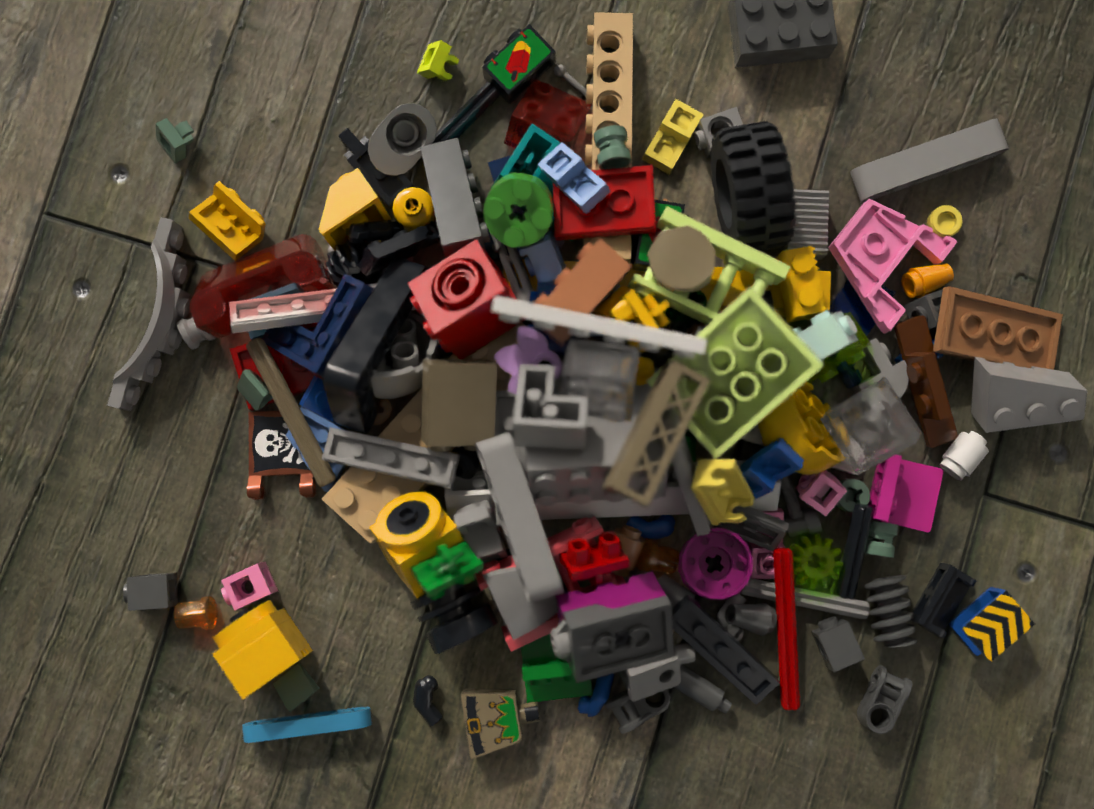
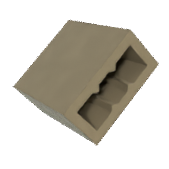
[421,360,497,452]

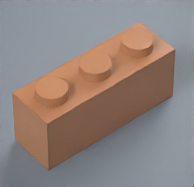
[530,238,631,347]

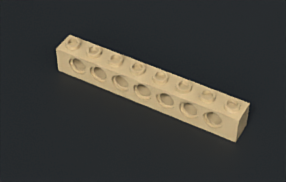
[584,12,633,264]

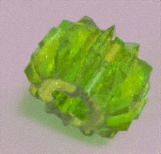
[789,534,843,590]

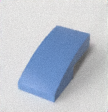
[537,142,610,214]

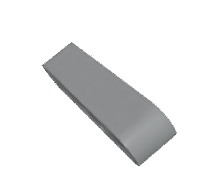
[850,118,1009,202]
[475,432,563,604]

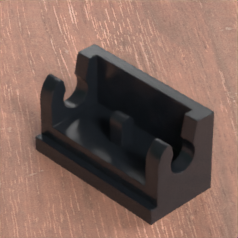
[911,563,977,638]

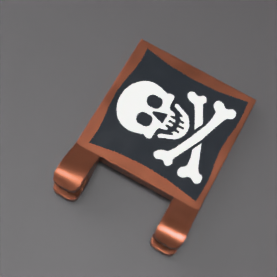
[247,411,317,500]

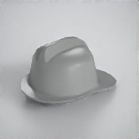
[368,103,437,176]

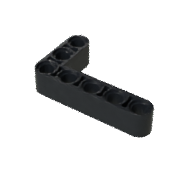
[323,257,429,434]

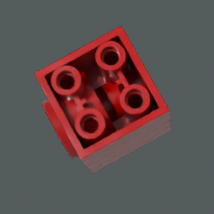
[408,239,527,360]

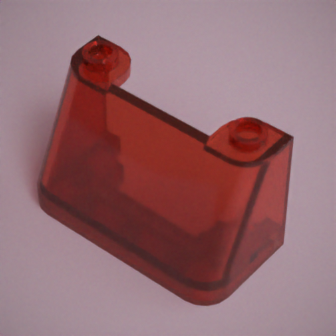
[190,234,337,339]

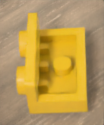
[189,181,266,261]

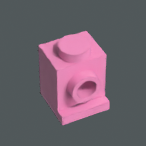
[796,470,847,516]
[221,562,278,611]

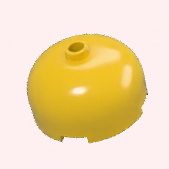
[758,380,847,475]

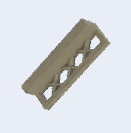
[602,359,710,507]

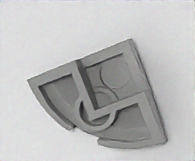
[483,567,566,640]

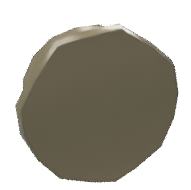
[647,226,716,292]

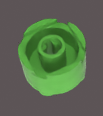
[484,173,553,248]

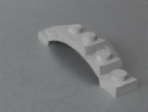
[107,217,191,411]

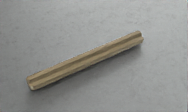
[246,337,336,487]

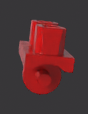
[559,530,629,588]

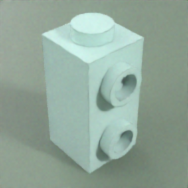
[793,310,858,360]

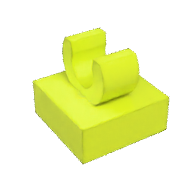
[417,40,459,81]

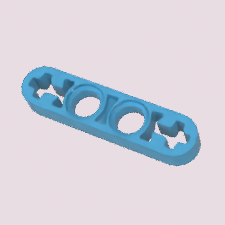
[242,706,372,743]

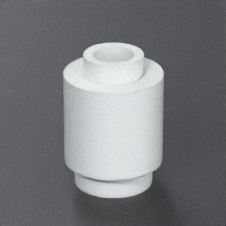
[940,431,989,481]

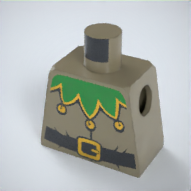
[461,689,540,759]

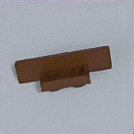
[894,315,958,448]

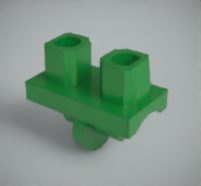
[411,540,483,600]

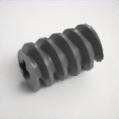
[865,575,917,647]

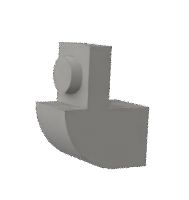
[851,338,909,416]
[453,500,508,565]

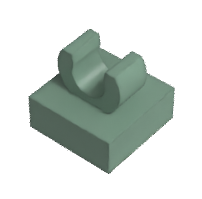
[156,118,194,164]

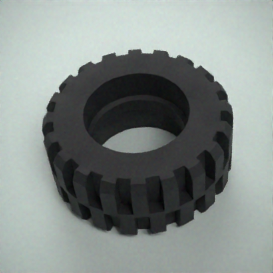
[711,121,796,252]

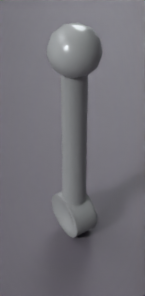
[554,64,607,111]

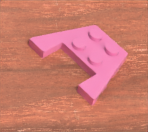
[828,199,957,334]

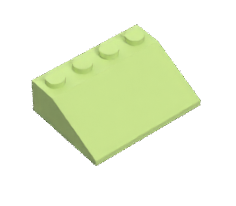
[646,287,825,459]

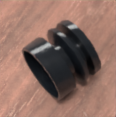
[410,576,498,654]

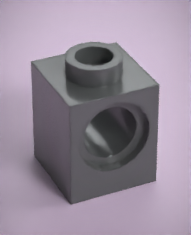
[123,572,178,611]
[811,616,865,672]

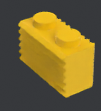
[774,246,827,322]

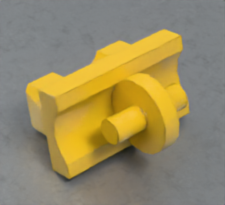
[608,289,670,354]

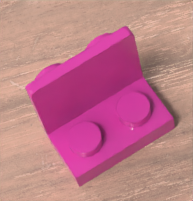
[868,453,943,532]

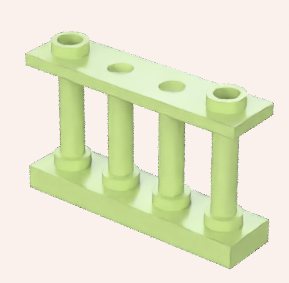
[628,207,791,325]

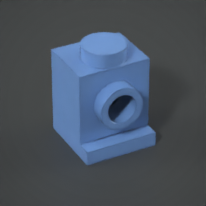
[519,230,566,287]

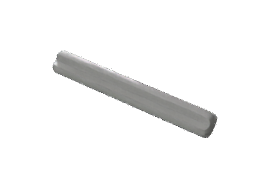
[740,578,870,619]

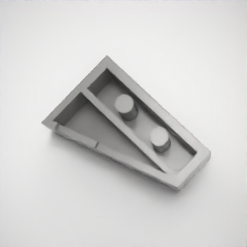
[971,357,1087,433]

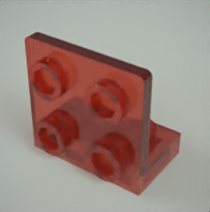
[504,79,591,148]

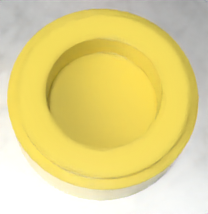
[927,205,962,237]

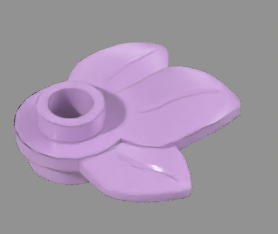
[494,326,562,394]

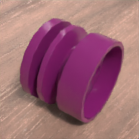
[678,528,753,599]

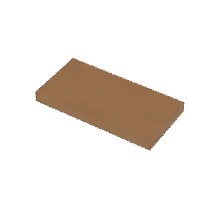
[933,286,1063,370]

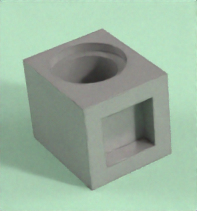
[694,107,743,158]

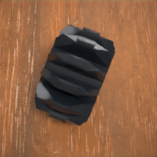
[325,239,381,287]

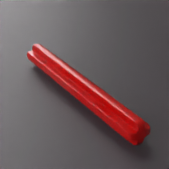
[773,548,800,710]

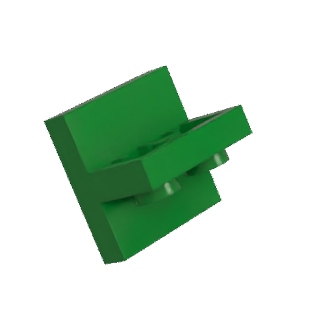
[521,634,593,703]

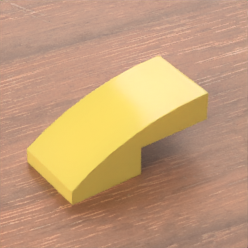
[642,99,704,175]

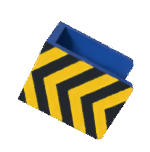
[949,587,1035,661]

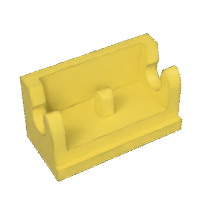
[691,459,755,525]

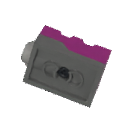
[550,572,674,683]

